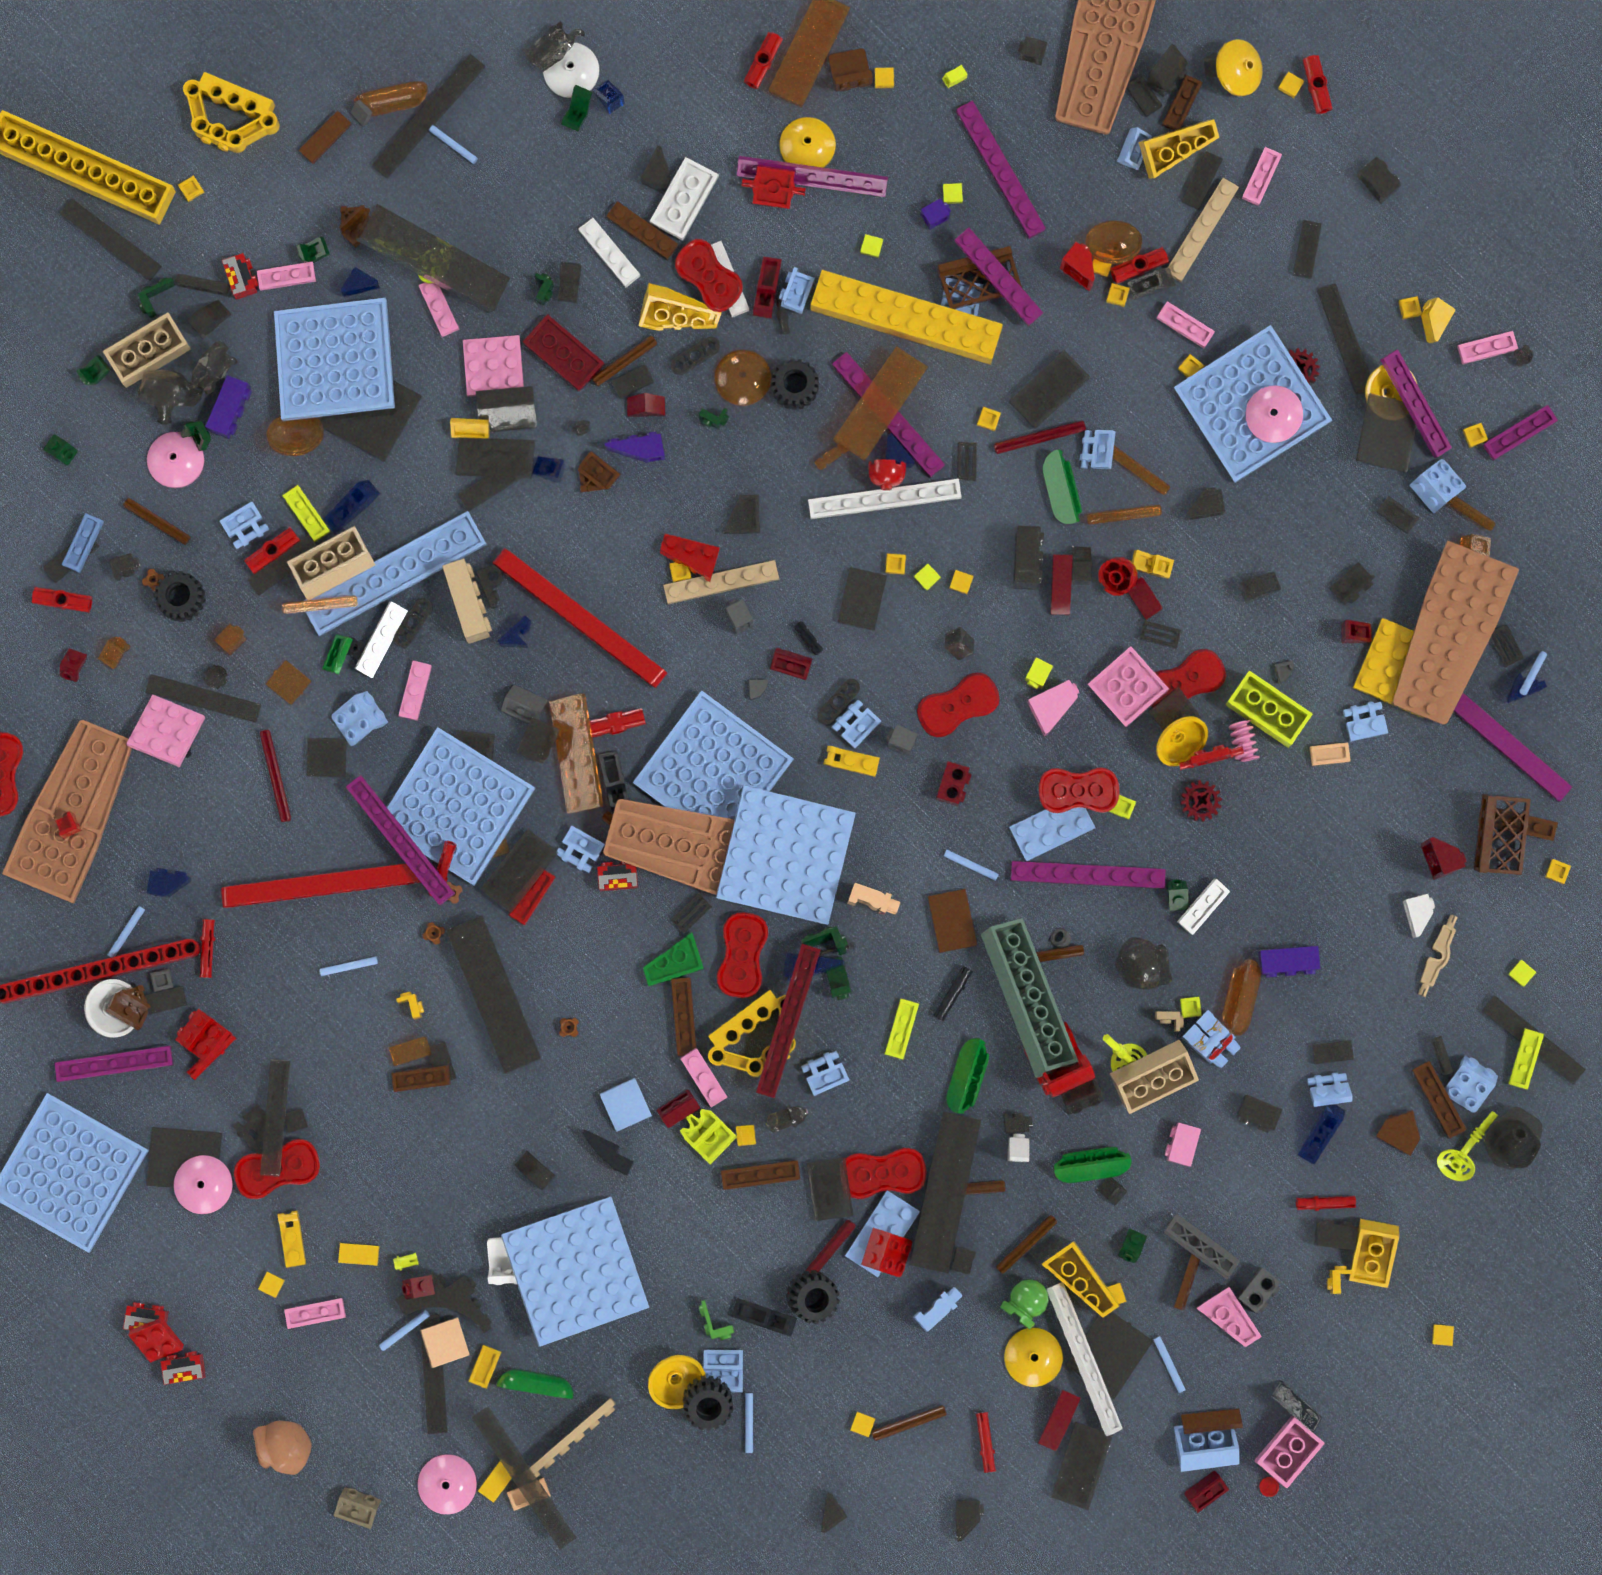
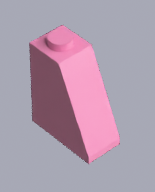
[1027,680,1079,736]

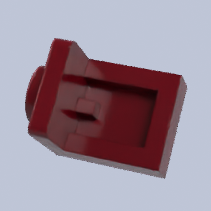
[60,648,87,682]
[402,1275,435,1300]

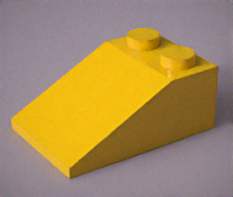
[1349,1219,1399,1288]

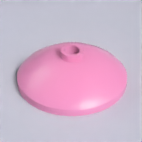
[1246,386,1303,443]
[147,432,204,488]
[174,1155,233,1214]
[418,1454,477,1514]

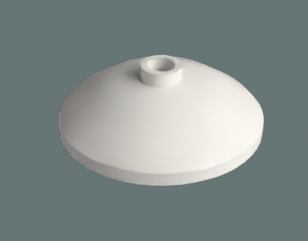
[543,43,599,98]
[84,979,134,1038]

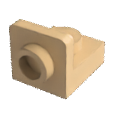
[1155,1012,1184,1032]

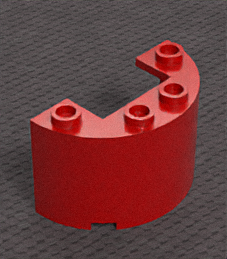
[1024,1021,1095,1098]

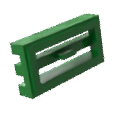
[322,634,353,675]

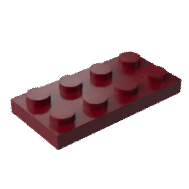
[523,314,605,392]

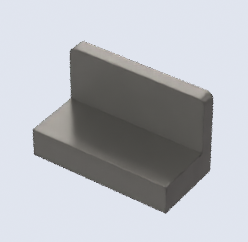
[501,685,548,726]

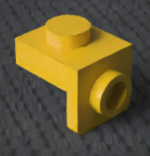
[396,992,424,1019]
[1327,1266,1352,1294]

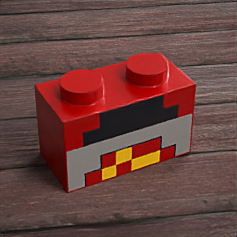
[222,253,259,300]
[597,861,638,891]
[123,1302,169,1330]
[161,1351,206,1385]

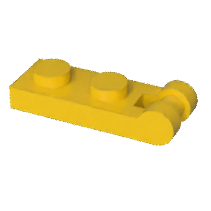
[823,746,880,777]
[278,1210,306,1268]

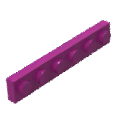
[954,228,1043,326]
[1380,349,1452,458]
[55,1046,174,1082]

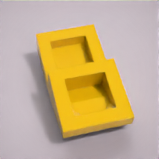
[1131,550,1174,579]

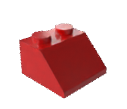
[1060,242,1095,292]

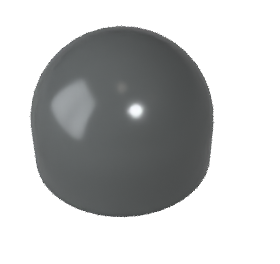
[1051,928,1071,948]

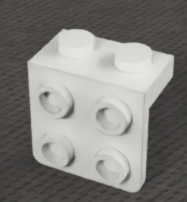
[487,1237,517,1285]

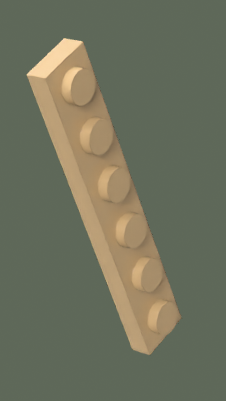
[1165,178,1239,282]
[664,560,779,604]
[520,1398,616,1482]

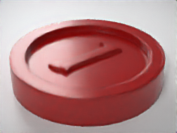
[1259,1477,1279,1497]

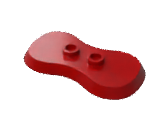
[675,239,743,312]
[1151,649,1226,714]
[917,673,1000,737]
[0,732,23,816]
[1039,768,1119,813]
[717,913,768,998]
[234,1139,320,1199]
[840,1148,926,1199]

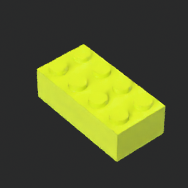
[1225,671,1313,748]

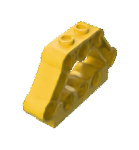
[183,72,280,153]
[708,990,796,1077]

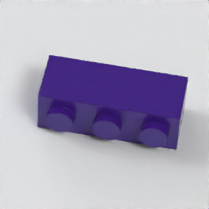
[205,375,252,439]
[1258,946,1321,978]

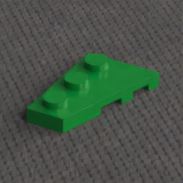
[643,932,704,987]

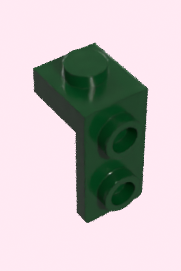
[561,85,592,132]
[137,278,176,318]
[801,926,848,956]
[824,957,852,1001]

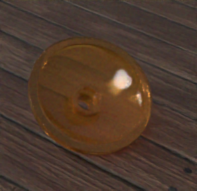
[1085,221,1142,264]
[715,350,771,406]
[266,415,324,456]

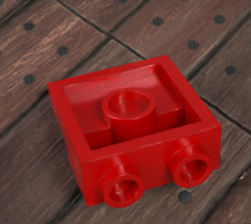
[175,1008,231,1064]

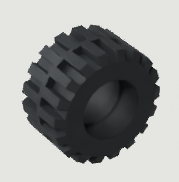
[771,358,819,410]
[154,571,206,622]
[786,1270,840,1324]
[683,1376,733,1431]

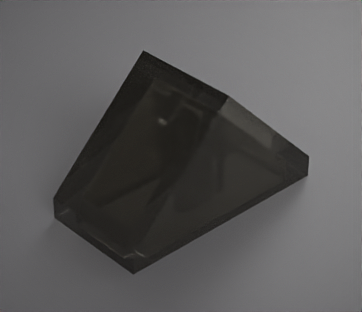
[821,1492,848,1533]

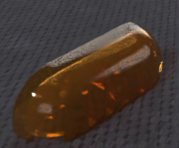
[354,81,428,116]
[1222,959,1261,1036]

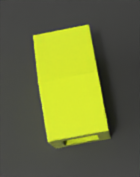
[942,65,968,88]

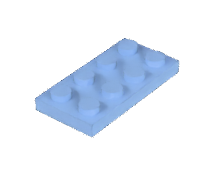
[1009,808,1095,862]
[845,1190,920,1277]

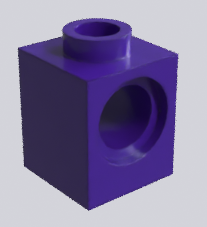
[920,198,951,230]

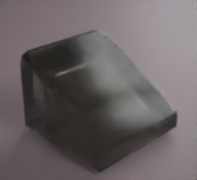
[1097,1177,1127,1206]

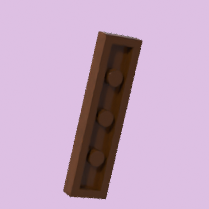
[606,201,679,261]
[1477,807,1558,841]
[671,978,696,1057]
[1412,1061,1467,1139]
[721,1160,800,1190]

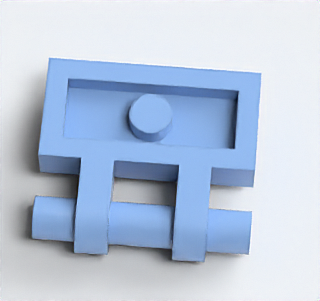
[1079,430,1116,469]
[220,502,269,549]
[832,700,881,749]
[1343,701,1388,742]
[556,825,605,873]
[801,1051,849,1096]
[1307,1072,1352,1107]

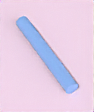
[429,125,478,164]
[1520,651,1547,695]
[944,850,999,881]
[107,906,145,958]
[320,956,378,976]
[379,1310,430,1351]
[1153,1336,1185,1393]
[745,1393,753,1453]

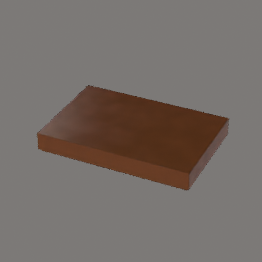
[928,889,977,953]

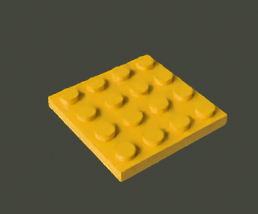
[1353,618,1424,718]

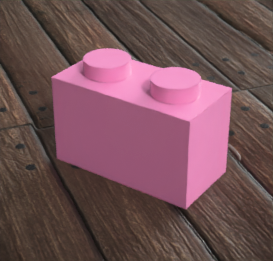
[1165,1123,1201,1167]

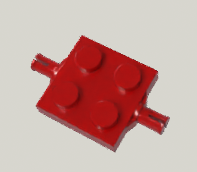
[742,165,806,209]
[1179,745,1244,770]

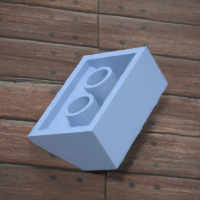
[1174,1425,1239,1472]

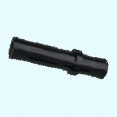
[934,966,973,1021]

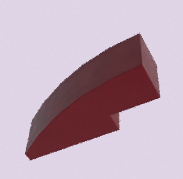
[753,256,782,319]
[1051,554,1073,615]
[1038,1389,1081,1451]

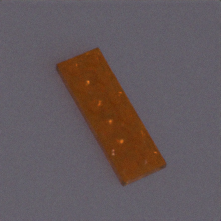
[769,0,850,108]
[833,346,928,461]
[549,693,603,814]

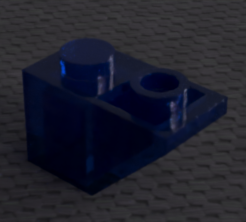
[146,868,191,898]

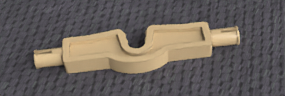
[1418,914,1458,997]

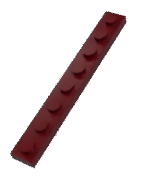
[756,944,821,1098]

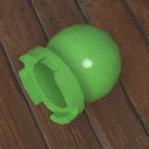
[1000,1279,1048,1329]

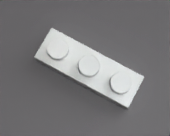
[1177,878,1230,935]

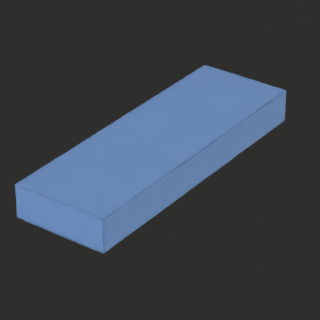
[62,513,104,573]

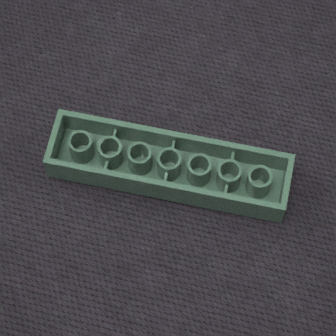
[981,918,1078,1078]

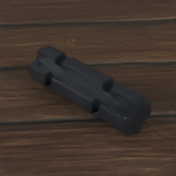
[794,621,823,655]

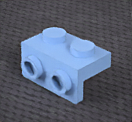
[779,267,815,314]

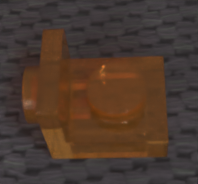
[1459,534,1491,557]
[98,636,131,669]

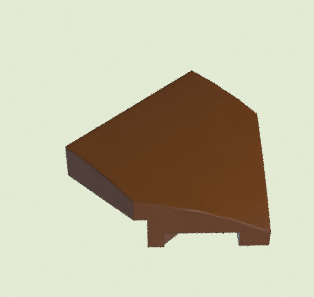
[339,205,383,248]
[578,451,621,492]
[106,985,151,1030]
[1376,1110,1420,1156]

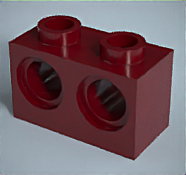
[936,761,972,806]

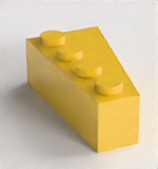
[1138,119,1219,179]
[1042,1241,1120,1317]

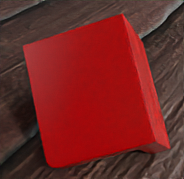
[55,811,82,839]

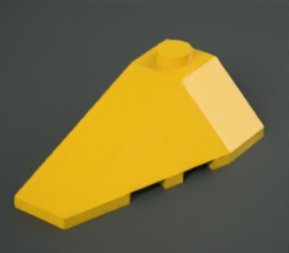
[639,283,722,331]

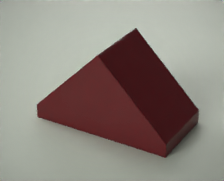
[627,393,665,417]
[1341,620,1372,644]

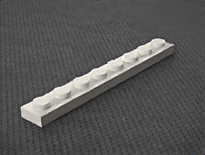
[808,479,961,519]
[1047,1282,1123,1436]

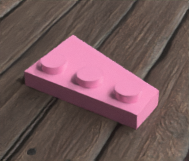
[1196,1287,1262,1347]

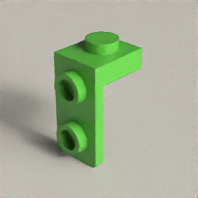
[699,1300,734,1341]

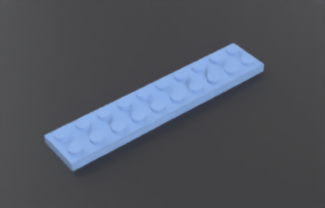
[300,511,487,636]

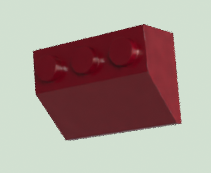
[1420,837,1466,880]

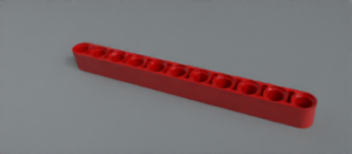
[493,548,668,688]
[221,864,421,908]
[0,939,201,1004]

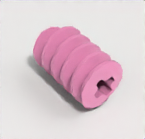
[1229,720,1260,762]

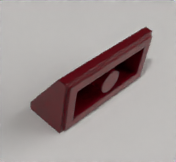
[1128,577,1163,620]
[770,648,813,680]
[656,1090,700,1128]
[1184,1470,1229,1513]

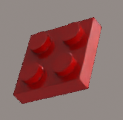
[128,1318,184,1363]

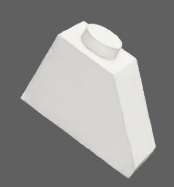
[1403,894,1435,938]
[1007,1134,1029,1162]

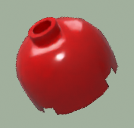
[868,459,906,491]
[1098,557,1138,596]

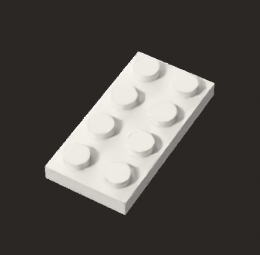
[650,157,719,241]

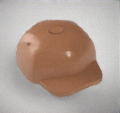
[253,1420,312,1475]

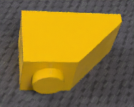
[1421,298,1456,343]

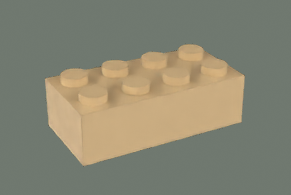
[103,313,191,388]
[287,526,375,601]
[442,559,492,644]
[1110,1040,1199,1114]

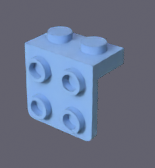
[1409,459,1466,514]
[332,691,388,746]
[1445,1055,1498,1113]

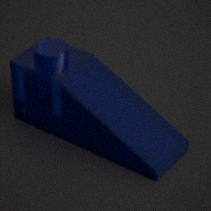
[323,479,381,534]
[783,953,845,981]
[1298,1104,1346,1165]

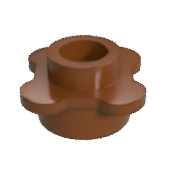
[142,569,165,591]
[447,882,462,904]
[423,922,445,945]
[559,1018,579,1037]

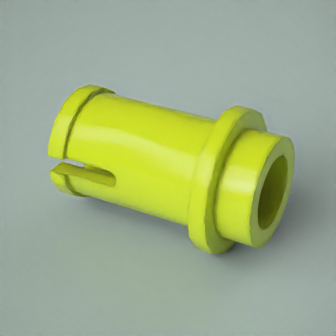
[393,1253,419,1271]

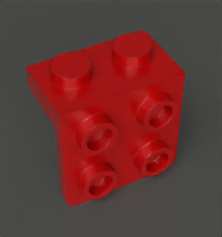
[861,1228,912,1277]

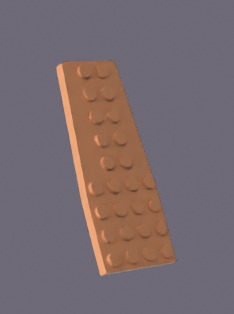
[1055,0,1156,135]
[1392,541,1519,725]
[2,720,132,904]
[603,799,735,895]

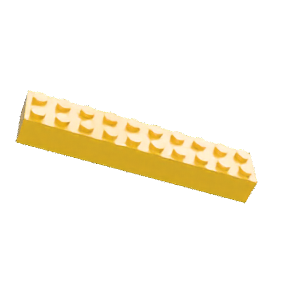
[0,110,176,225]
[811,270,1003,365]

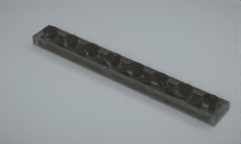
[372,54,485,178]
[471,1406,577,1549]

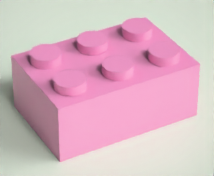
[1254,1416,1325,1488]

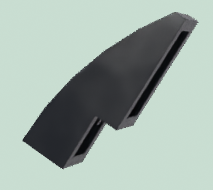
[599,751,628,814]
[583,1129,634,1176]
[731,1298,797,1337]

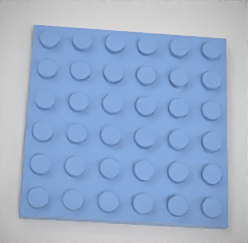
[274,298,395,421]
[1174,325,1332,483]
[633,691,794,820]
[387,727,535,886]
[716,785,856,925]
[0,1093,149,1253]
[501,1197,649,1347]

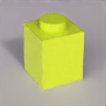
[1025,657,1053,689]

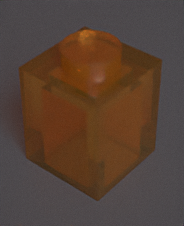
[214,624,247,656]

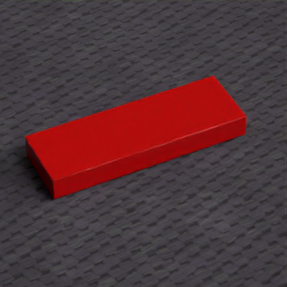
[509,866,556,926]

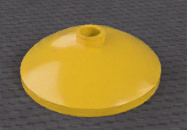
[1216,39,1262,96]
[779,117,836,168]
[1365,365,1417,420]
[1156,716,1208,766]
[1004,1328,1063,1387]
[648,1355,706,1409]

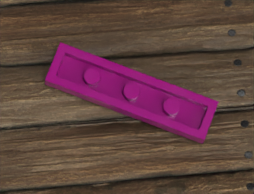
[1483,405,1558,461]

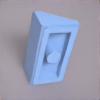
[1117,127,1152,170]

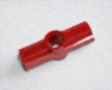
[744,32,783,89]
[1302,55,1332,114]
[1110,247,1169,284]
[244,527,300,574]
[32,587,93,613]
[586,708,646,738]

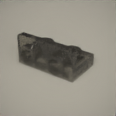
[1329,562,1375,605]
[1060,1078,1104,1115]

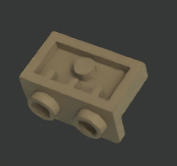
[334,1487,381,1529]

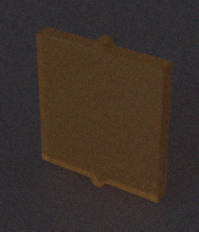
[266,660,312,705]

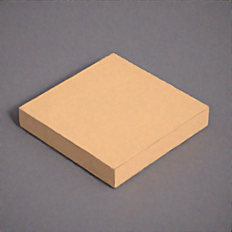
[420,1318,469,1368]

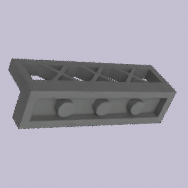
[1164,1214,1240,1279]

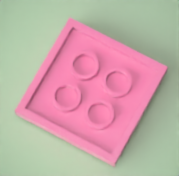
[463,335,524,397]
[1088,646,1169,727]
[127,694,205,767]

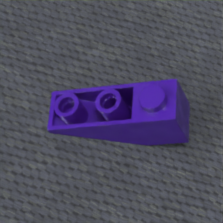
[605,432,665,463]

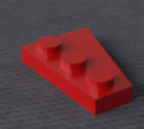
[660,534,720,582]

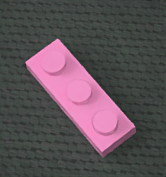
[1242,147,1282,206]
[257,262,316,291]
[418,282,459,337]
[1156,301,1215,348]
[1457,331,1518,365]
[398,661,432,721]
[680,1048,727,1108]
[284,1298,346,1329]

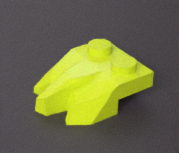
[680,1109,737,1165]

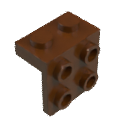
[829,48,873,92]

